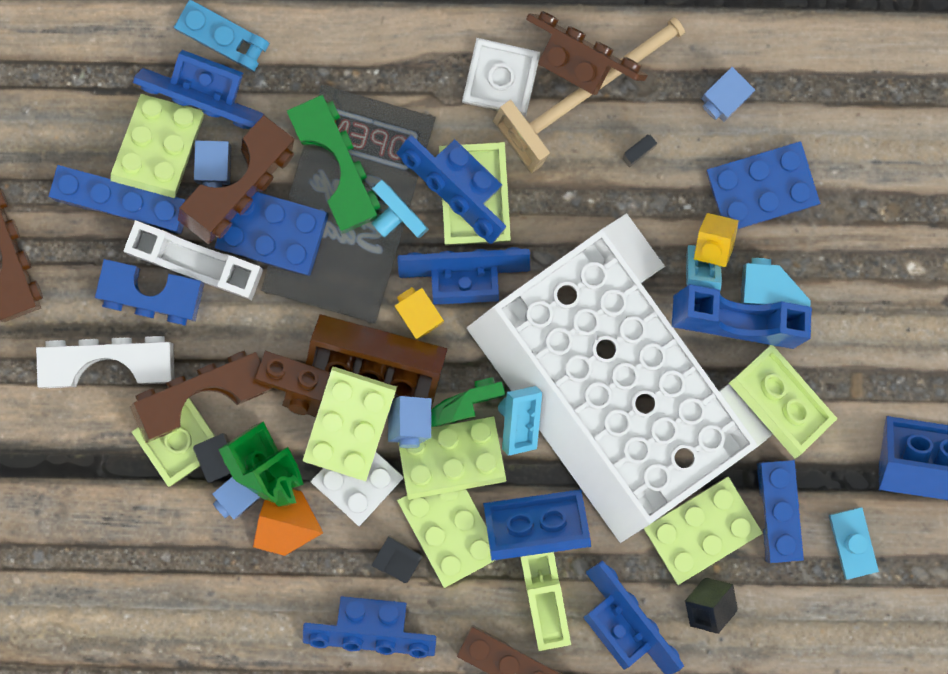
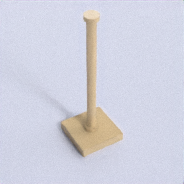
[493,17,685,174]

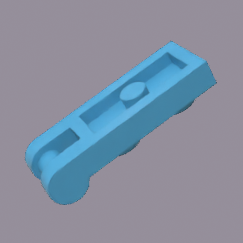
[174,0,270,72]

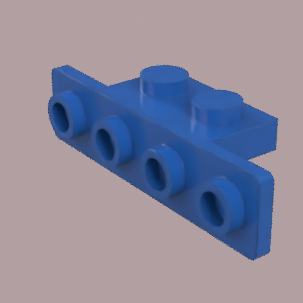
[133,50,264,129]
[397,135,506,244]
[397,247,530,305]
[583,561,684,674]
[303,596,437,658]

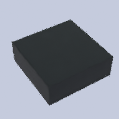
[622,134,657,168]

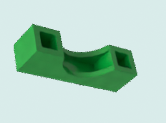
[287,94,381,234]

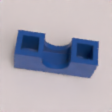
[95,259,204,326]
[757,460,804,563]

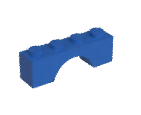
[48,165,186,235]
[672,284,812,349]

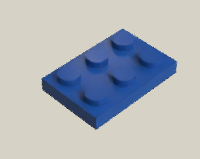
[706,141,821,230]
[215,192,329,277]
[483,490,591,561]

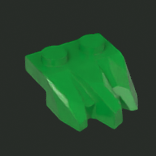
[431,377,505,428]
[218,421,304,507]

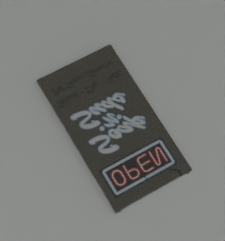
[261,85,436,324]

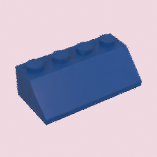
[879,416,948,500]

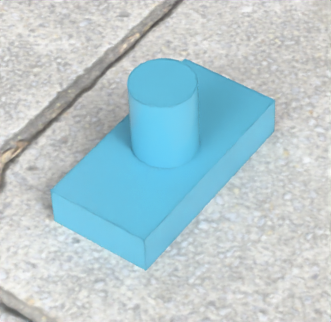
[371,180,429,238]
[686,245,722,291]
[498,386,542,456]
[829,507,879,580]

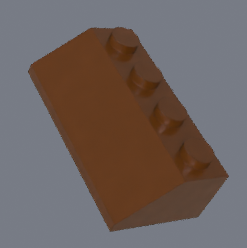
[306,314,448,409]

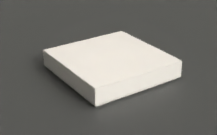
[462,38,541,117]

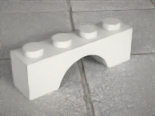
[123,220,263,301]
[36,336,175,389]

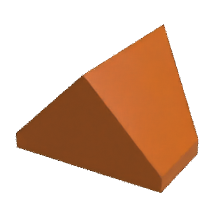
[253,489,323,556]

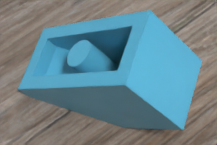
[740,258,811,307]

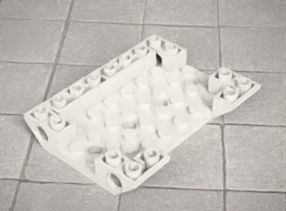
[466,213,773,543]

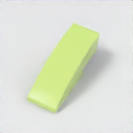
[520,552,571,651]

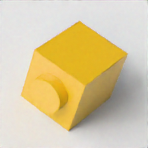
[694,213,739,267]
[394,287,444,340]

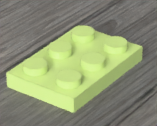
[111,94,204,198]
[439,142,511,246]
[729,345,838,459]
[303,366,397,481]
[398,416,506,500]
[644,477,763,585]
[397,489,495,588]

